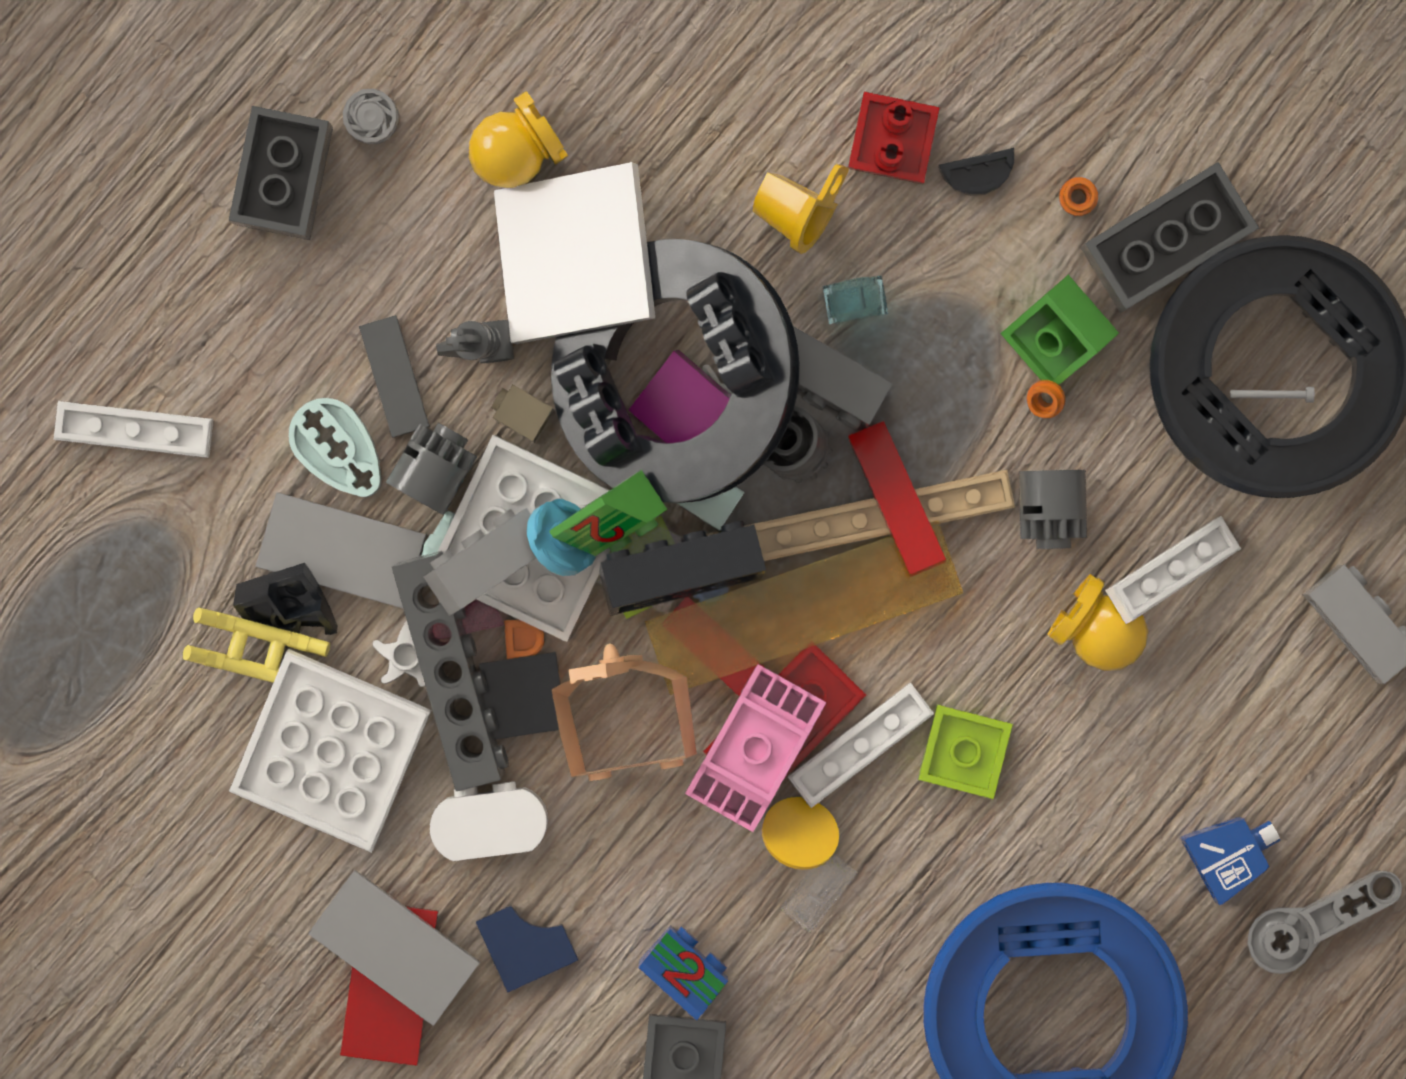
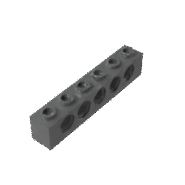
[391,551,509,792]

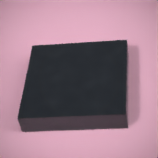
[479,652,561,740]

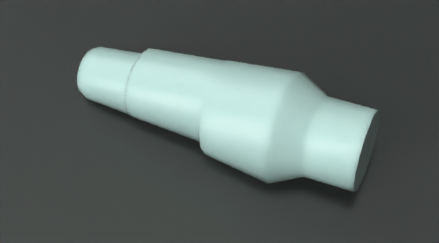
[421,511,455,556]

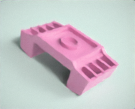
[685,664,826,832]

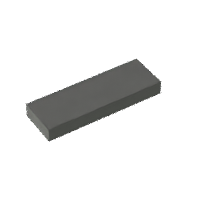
[359,315,430,438]

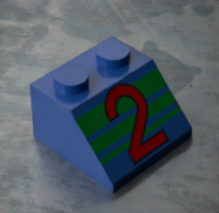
[638,925,728,1020]

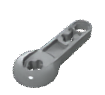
[1247,870,1402,974]

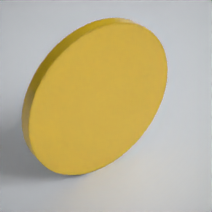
[762,797,839,870]

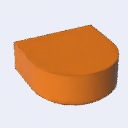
[504,620,545,659]

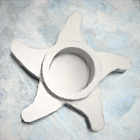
[373,621,425,687]

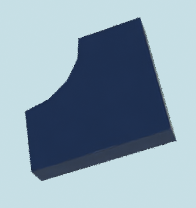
[476,905,579,992]

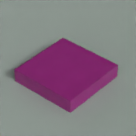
[629,350,731,443]

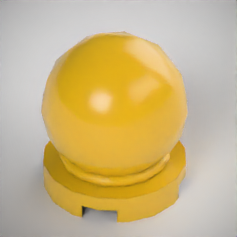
[469,91,568,188]
[1048,574,1148,671]

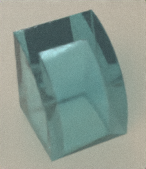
[822,276,888,324]

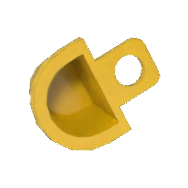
[753,164,849,254]

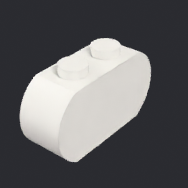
[430,781,548,861]

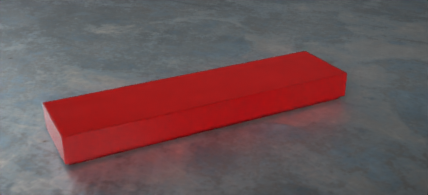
[848,421,946,577]

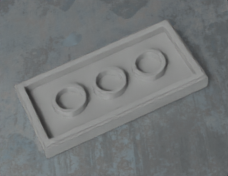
[255,492,427,608]
[308,870,480,1026]

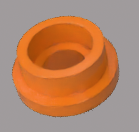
[1059,177,1098,216]
[1027,380,1066,418]

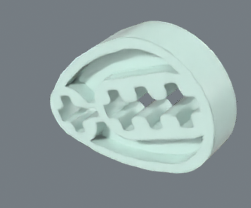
[289,398,382,497]

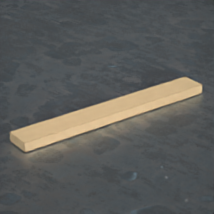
[706,470,1015,561]

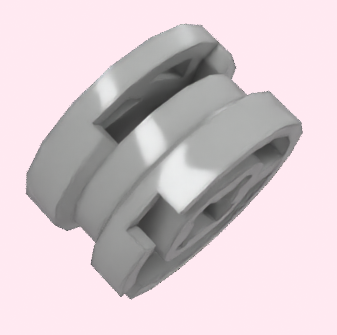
[343,89,399,145]

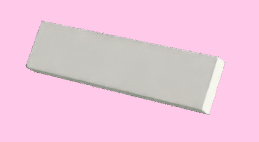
[53,401,214,458]
[1105,516,1241,624]
[787,683,934,808]

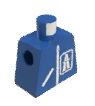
[1180,817,1281,905]

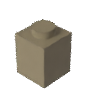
[491,384,554,443]

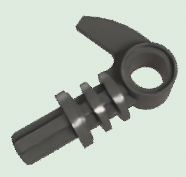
[436,320,514,363]

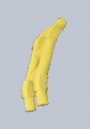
[183,608,330,683]

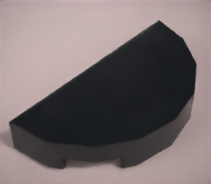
[938,148,1014,196]

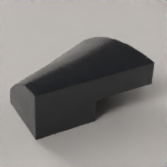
[233,563,338,635]

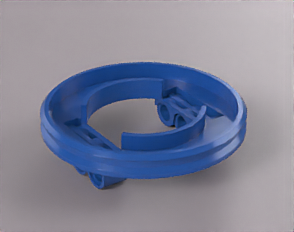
[923,883,1188,1079]

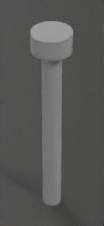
[1230,387,1315,403]

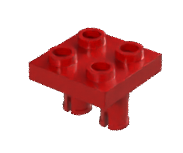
[848,91,940,185]

